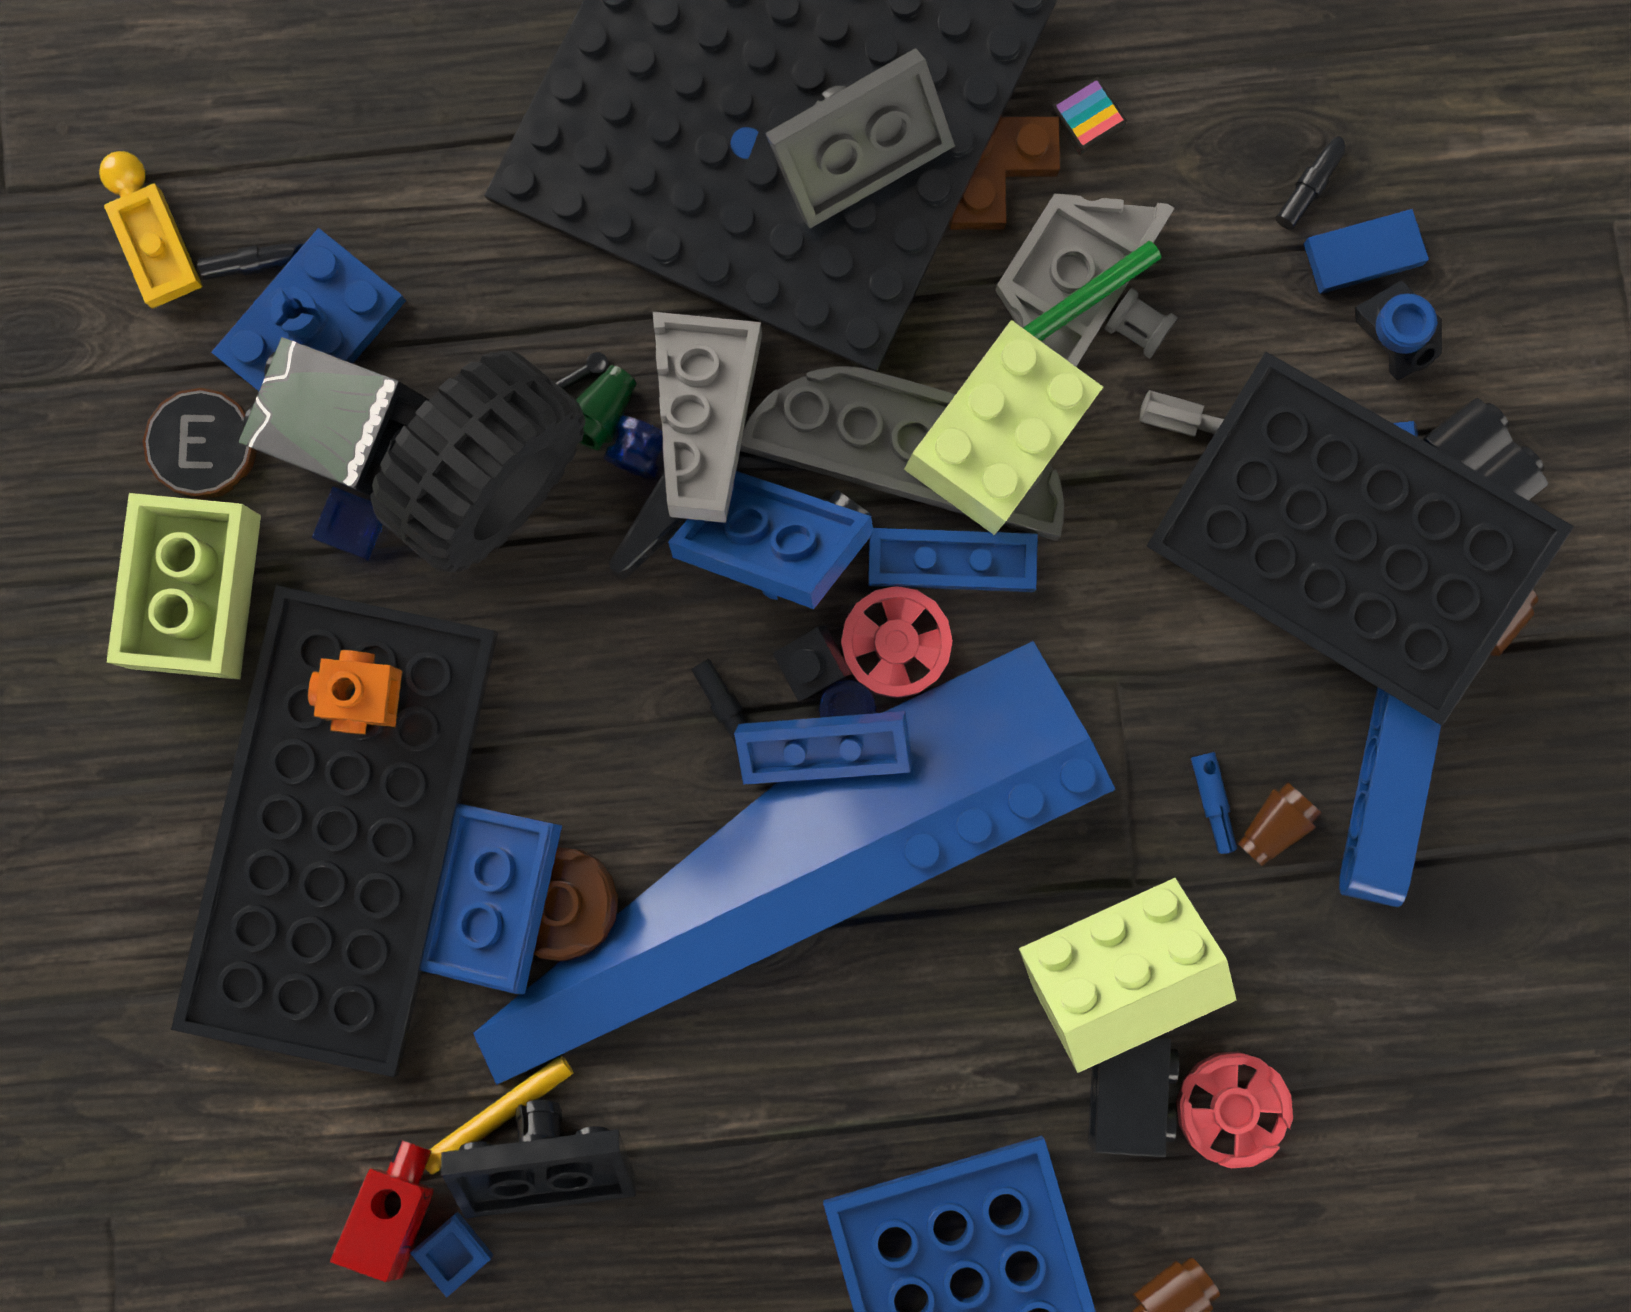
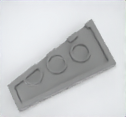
[653,312,762,523]

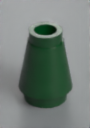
[576,365,637,450]

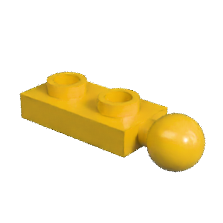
[99,151,203,309]

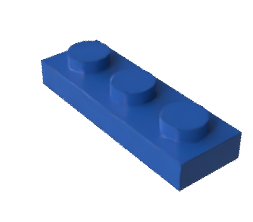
[868,528,1038,592]
[734,711,913,785]

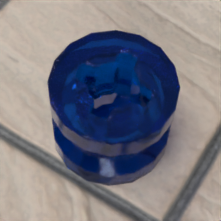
[603,416,663,479]

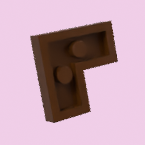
[950,117,1060,230]

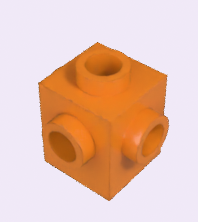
[308,650,402,735]

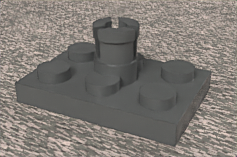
[765,48,955,228]

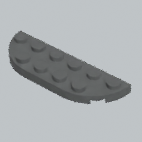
[740,367,1064,541]

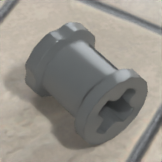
[1104,288,1178,359]

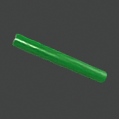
[1023,241,1161,342]

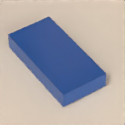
[1304,209,1429,294]

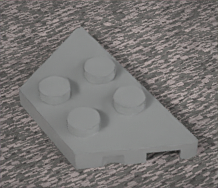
[995,193,1174,367]

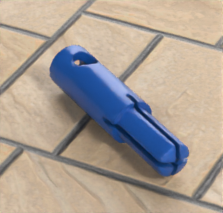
[1191,752,1237,854]

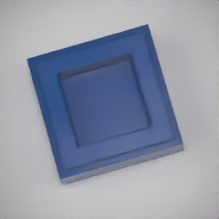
[410,1211,494,1298]

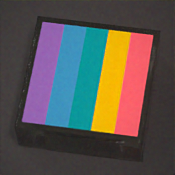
[1050,77,1127,156]

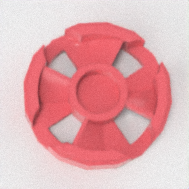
[841,586,953,699]
[1176,1051,1293,1169]

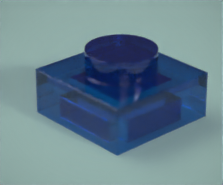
[312,487,383,561]

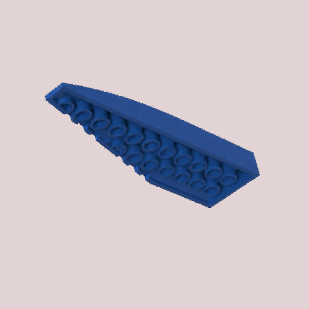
[473,641,1116,1085]

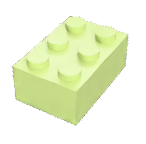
[904,320,1103,535]
[107,493,261,680]
[1019,878,1237,1073]

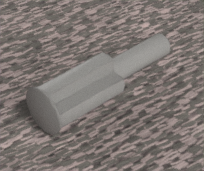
[1139,390,1224,437]

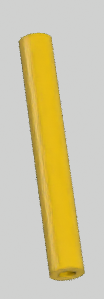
[425,1055,574,1175]

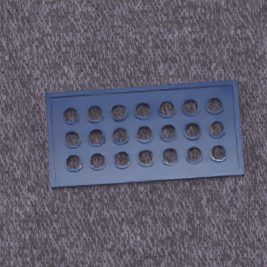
[823,1136,1096,1312]

